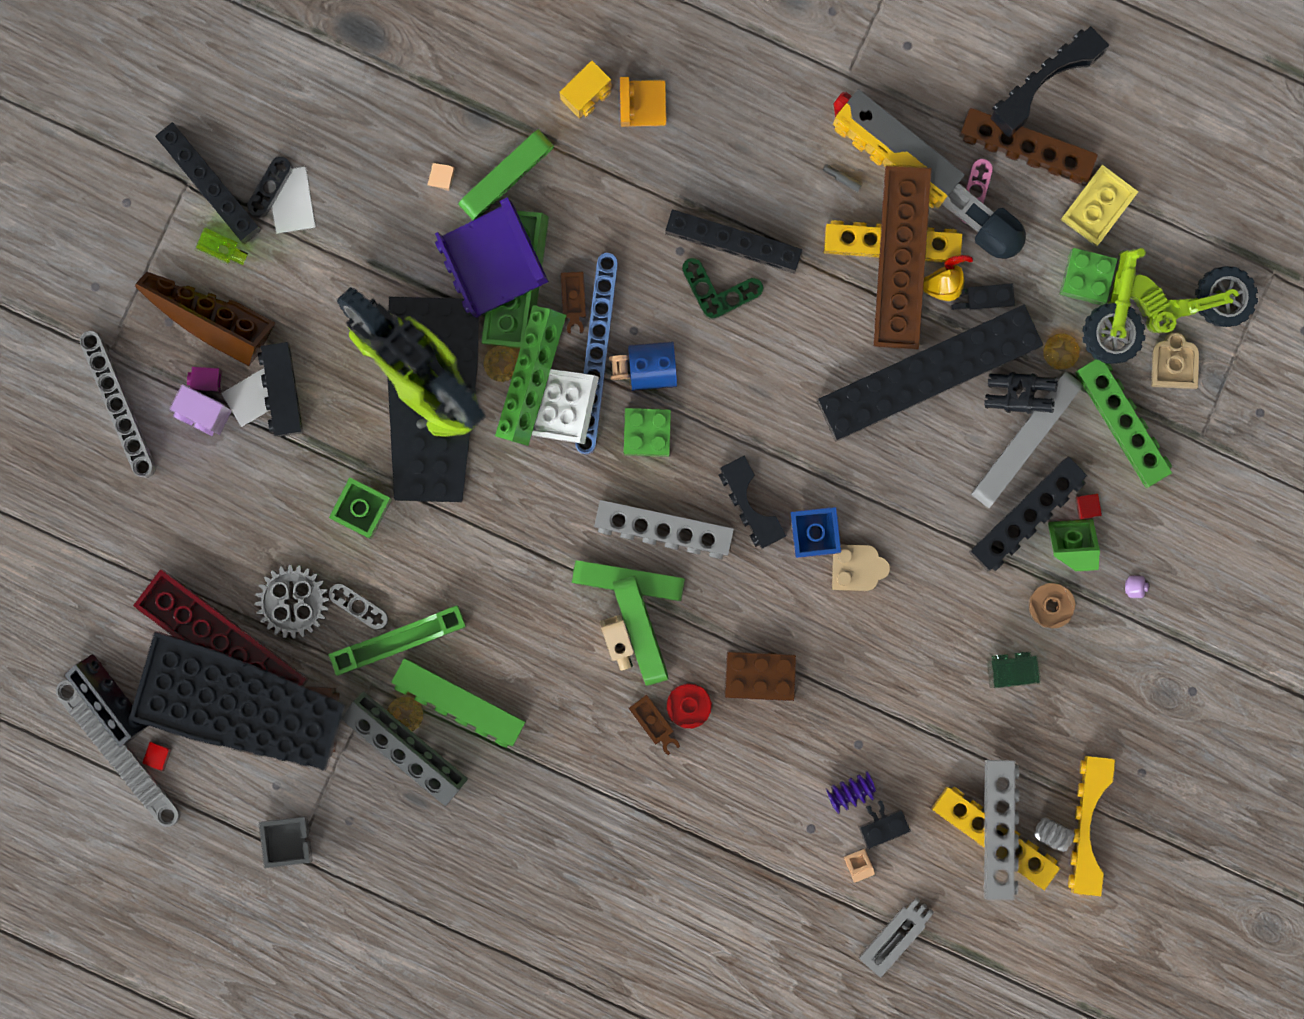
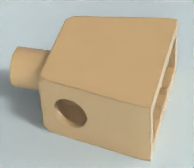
[600,614,634,670]

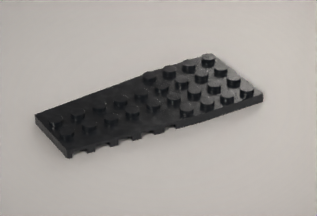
[387,296,479,503]
[129,631,346,771]

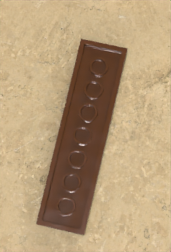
[873,165,932,349]

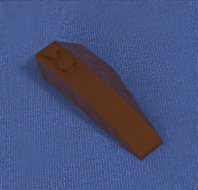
[135,272,275,366]

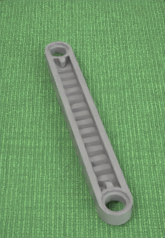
[56,680,180,827]

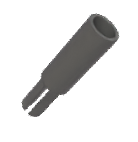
[823,164,863,192]

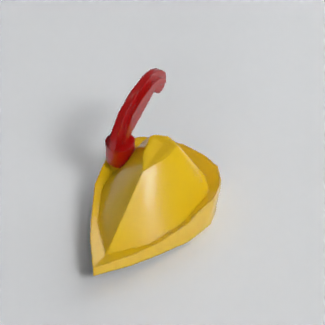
[923,255,973,301]

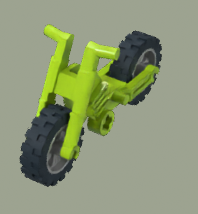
[1082,248,1258,364]

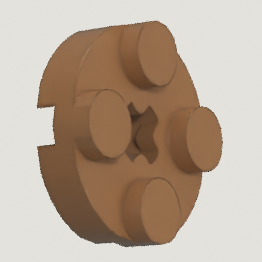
[1029,583,1075,629]

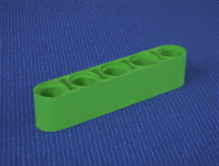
[458,129,554,220]
[571,560,685,601]
[613,576,669,686]

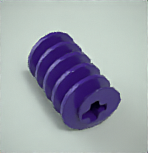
[825,771,876,814]

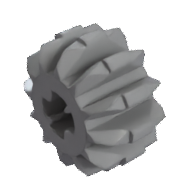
[1034,818,1075,852]

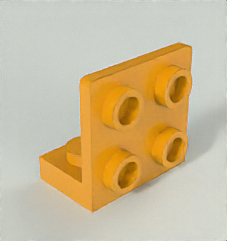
[620,77,666,127]

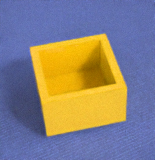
[559,60,612,119]

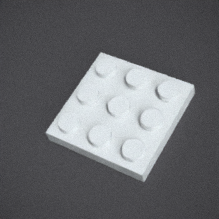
[531,369,599,444]

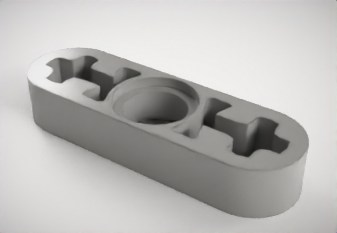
[329,584,388,629]

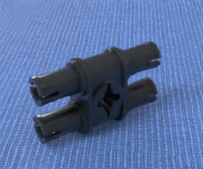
[984,371,1058,414]

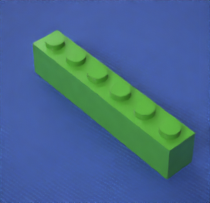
[391,658,526,748]

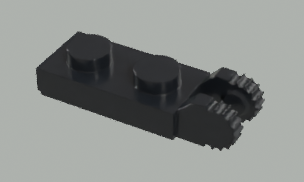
[951,283,1015,311]

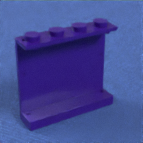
[435,197,549,318]

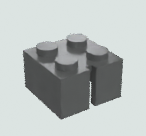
[259,816,313,868]

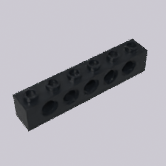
[155,122,261,244]
[665,209,802,274]
[969,456,1087,572]

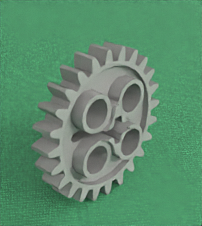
[255,565,330,639]

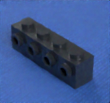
[258,342,303,437]
[65,654,148,747]

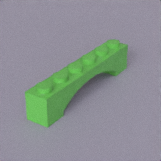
[328,605,467,676]

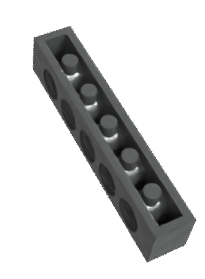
[342,691,468,807]

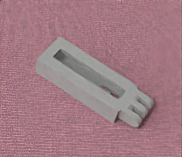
[858,897,934,978]

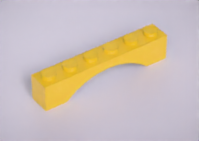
[1068,756,1115,896]

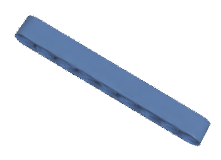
[575,253,618,455]

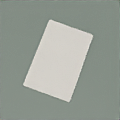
[268,167,315,234]
[222,368,269,427]

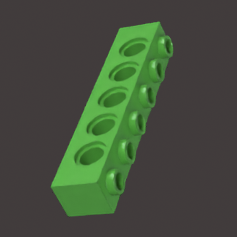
[495,305,566,446]
[1075,359,1172,488]

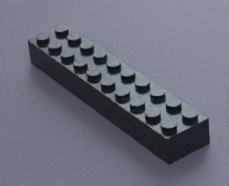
[817,304,1044,442]

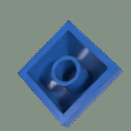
[628,342,677,391]
[790,507,841,558]

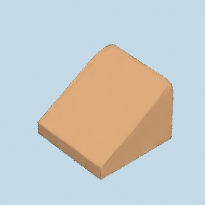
[428,163,455,191]
[844,849,875,883]

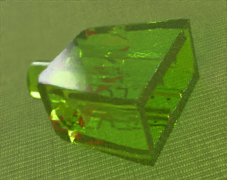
[195,227,248,265]

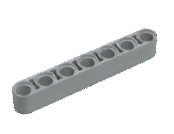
[80,331,156,478]
[971,371,1084,508]

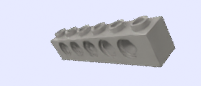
[594,500,734,559]
[984,760,1019,900]

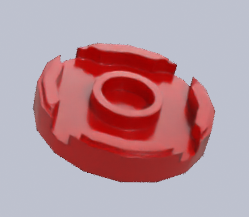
[666,683,712,729]

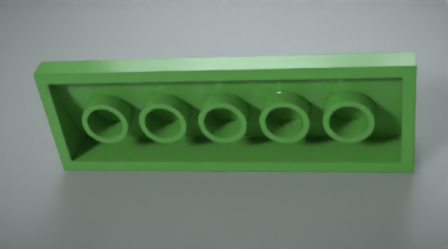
[482,211,549,349]

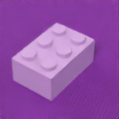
[170,385,232,436]

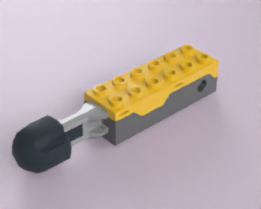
[833,89,1026,259]

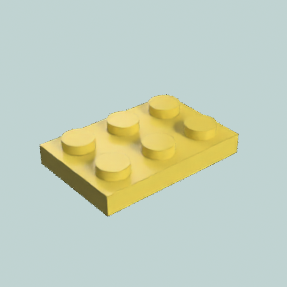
[1061,165,1138,247]

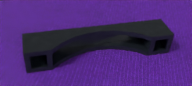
[990,26,1109,138]

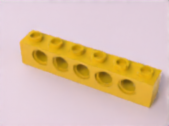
[823,220,962,264]
[931,786,1060,891]

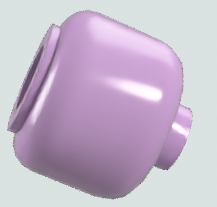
[1125,576,1149,598]

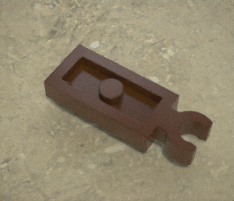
[561,272,586,334]
[629,695,680,755]

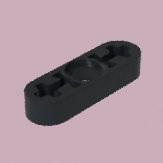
[248,157,292,218]

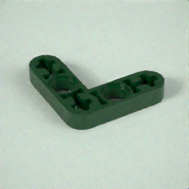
[682,258,763,320]

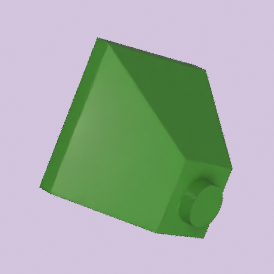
[1048,519,1100,571]

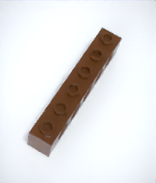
[959,108,1098,184]

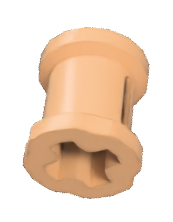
[609,355,631,380]

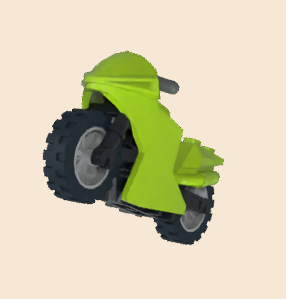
[337,287,486,436]

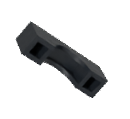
[718,455,786,549]

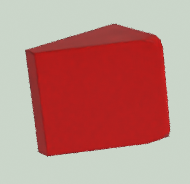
[1075,494,1102,520]
[142,742,171,771]

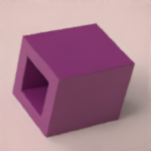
[187,367,222,393]

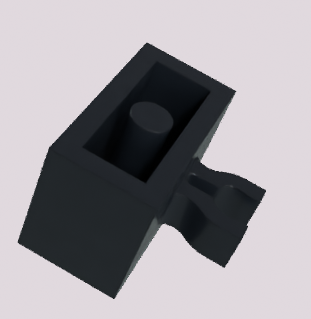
[858,800,911,849]

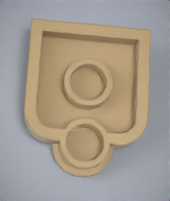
[1151,332,1199,389]
[832,545,890,591]

